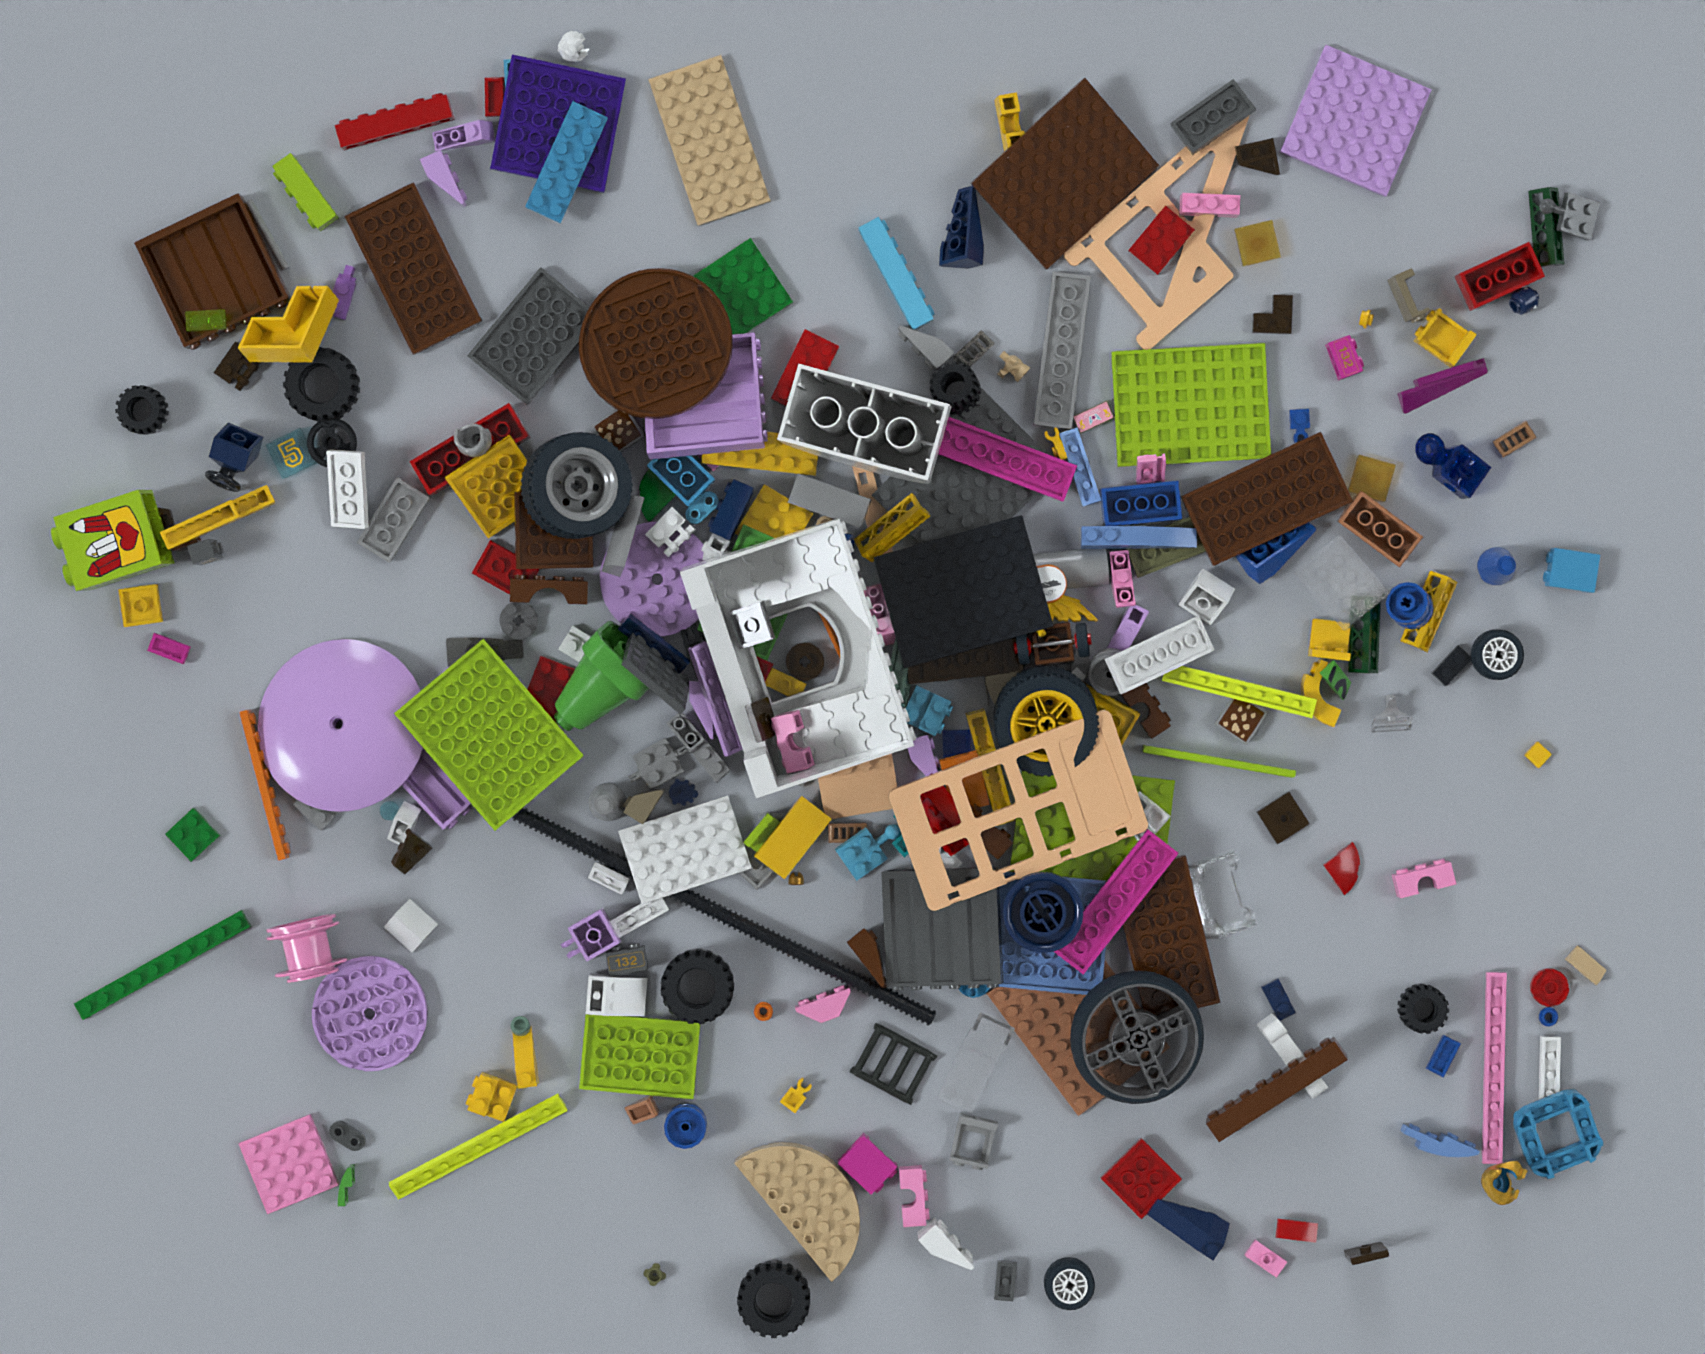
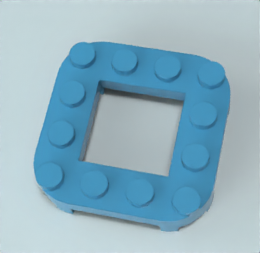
[1513,1089,1603,1179]

